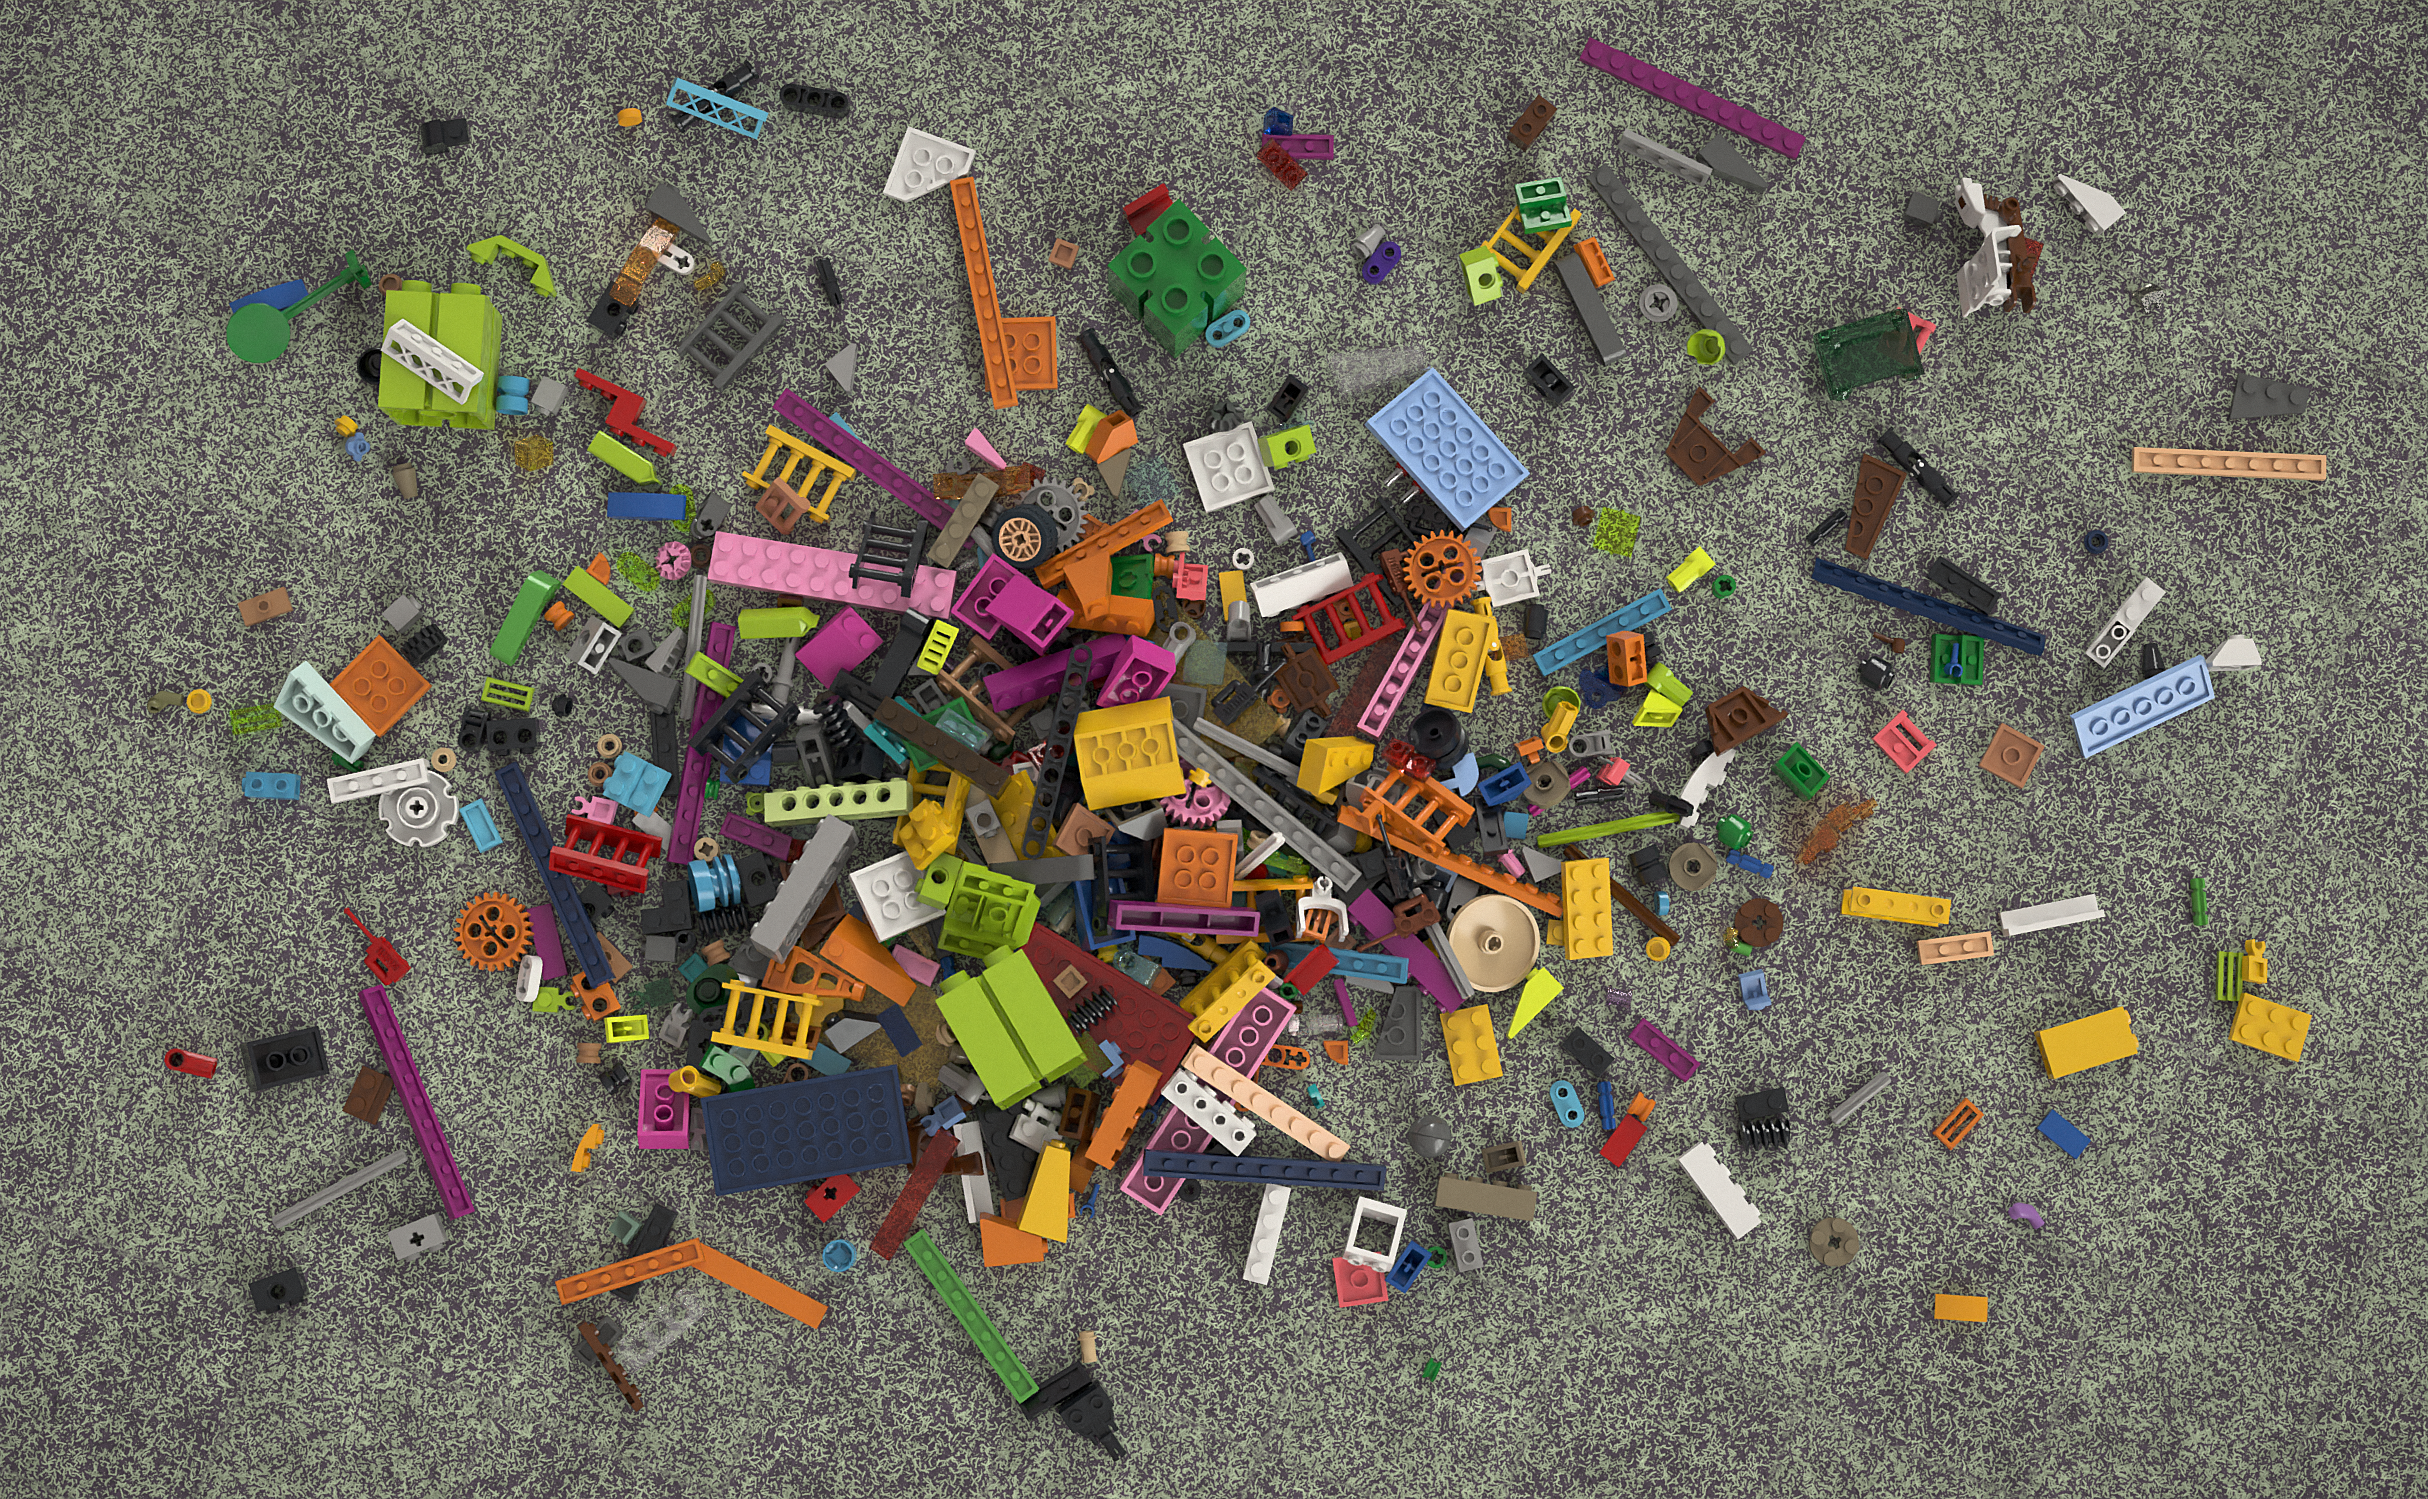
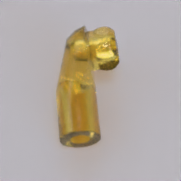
[693,261,726,291]

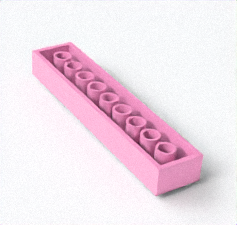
[707,531,958,622]
[1119,986,1297,1216]

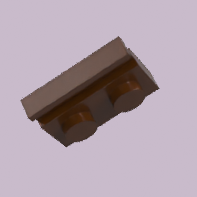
[342,1066,395,1125]

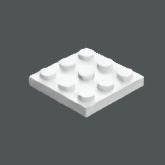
[1183,421,1275,513]
[848,851,946,943]

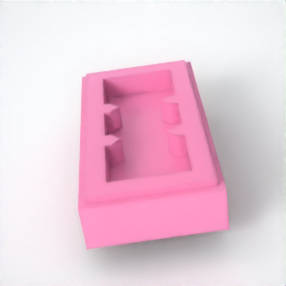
[891,944,941,987]

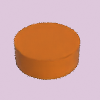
[1280,621,1304,632]

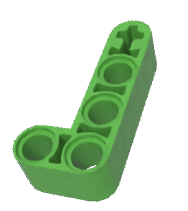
[489,570,562,667]

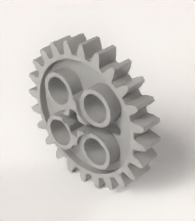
[1013,477,1089,555]

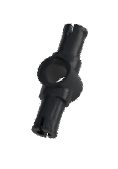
[1249,640,1274,714]

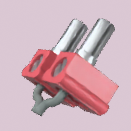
[1595,756,1643,786]

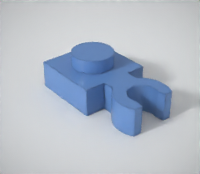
[920,1095,966,1137]

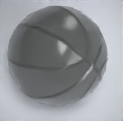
[1408,1115,1452,1158]

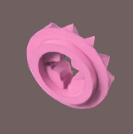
[654,541,691,580]

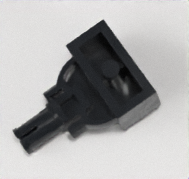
[1057,1379,1127,1462]

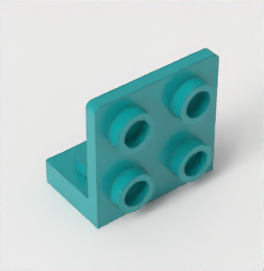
[863,696,922,765]

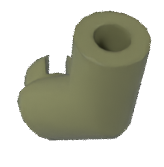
[146,691,184,713]

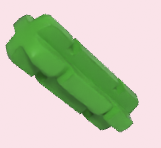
[2190,878,2208,926]

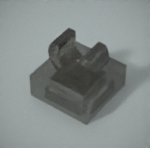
[2131,283,2165,314]

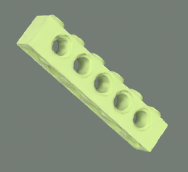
[764,778,913,827]

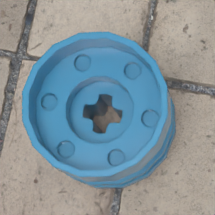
[687,854,741,913]

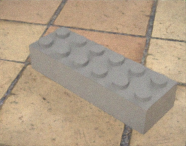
[750,814,860,965]

